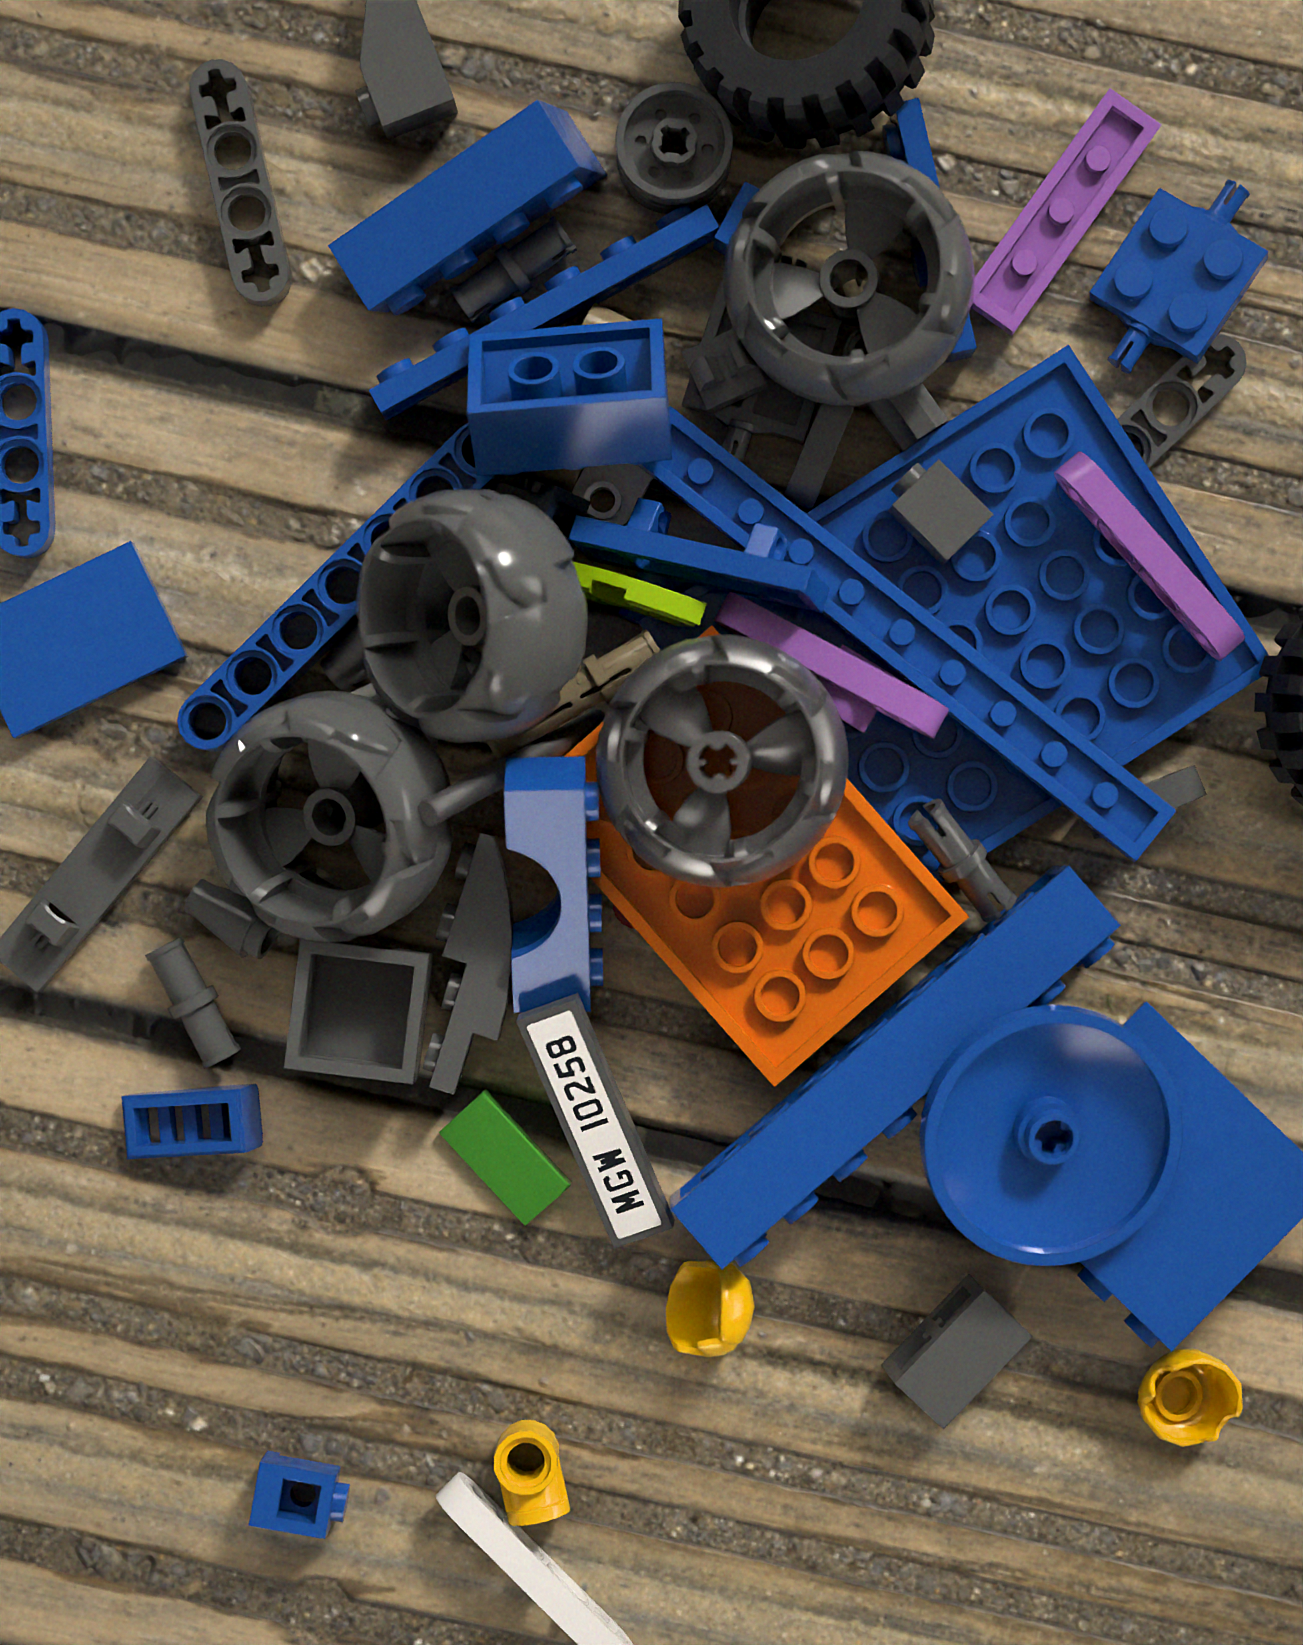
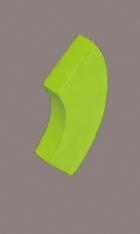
[573,562,707,627]

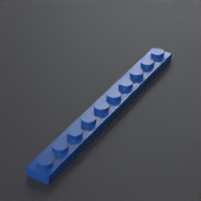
[638,406,1177,862]

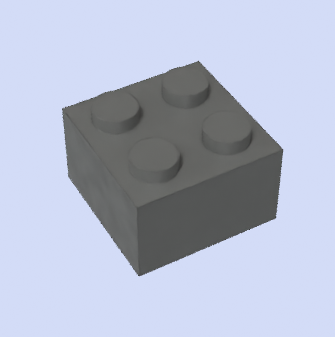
[284,939,434,1084]

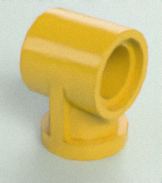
[494,1420,570,1526]

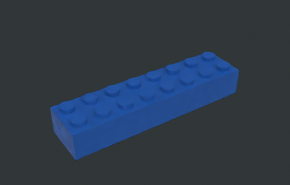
[670,866,1121,1269]

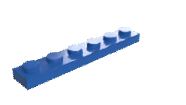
[369,204,719,421]

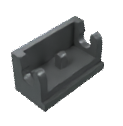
[881,1274,1033,1429]

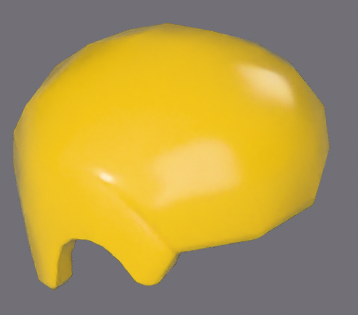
[666,1259,755,1357]
[1137,1349,1243,1447]

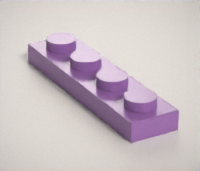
[971,88,1162,336]

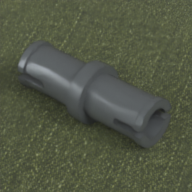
[450,216,577,323]
[908,799,1017,923]
[145,936,241,1068]

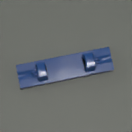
[569,498,830,613]

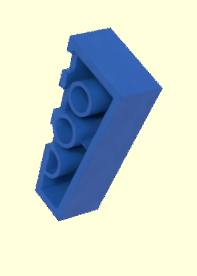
[328,100,608,316]

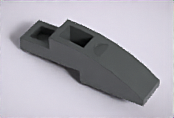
[423,833,514,1095]

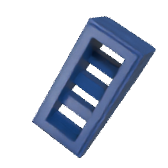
[121,1084,263,1159]

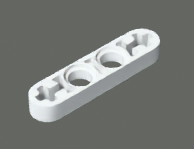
[436,1472,633,1645]

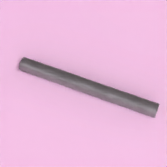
[418,709,606,826]

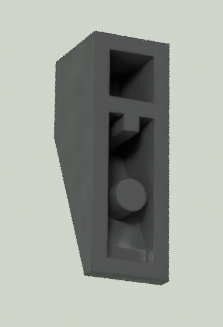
[355,0,458,140]

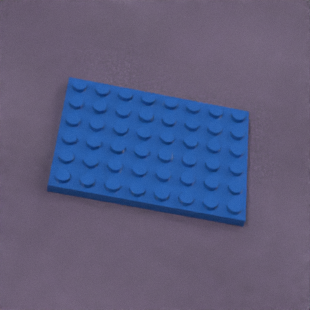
[638,345,1270,883]

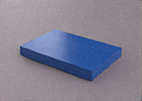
[0,541,189,739]

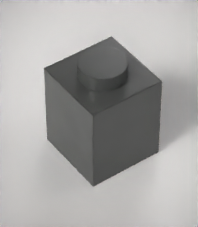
[889,459,994,565]

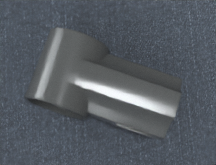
[842,328,948,452]

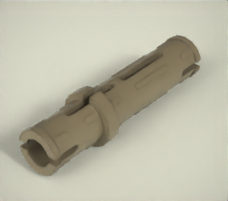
[487,629,660,760]

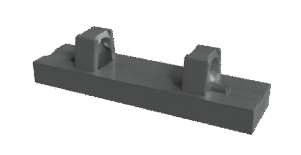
[0,756,203,993]

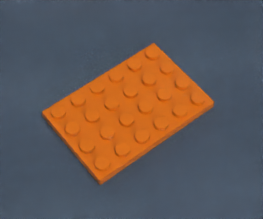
[564,625,969,1087]

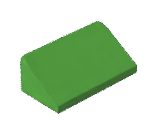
[439,1089,572,1225]

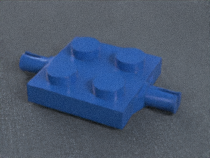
[1089,180,1268,374]

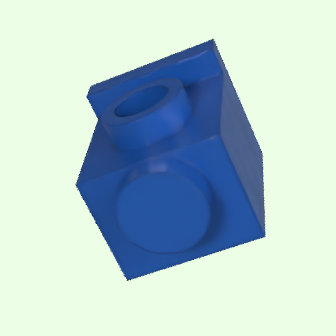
[249,1451,350,1539]

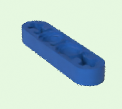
[0,308,56,559]

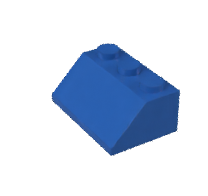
[467,318,672,476]

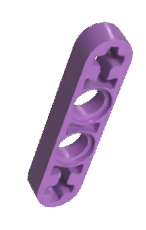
[1054,451,1245,661]
[713,592,949,739]

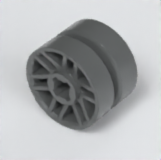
[615,82,733,214]

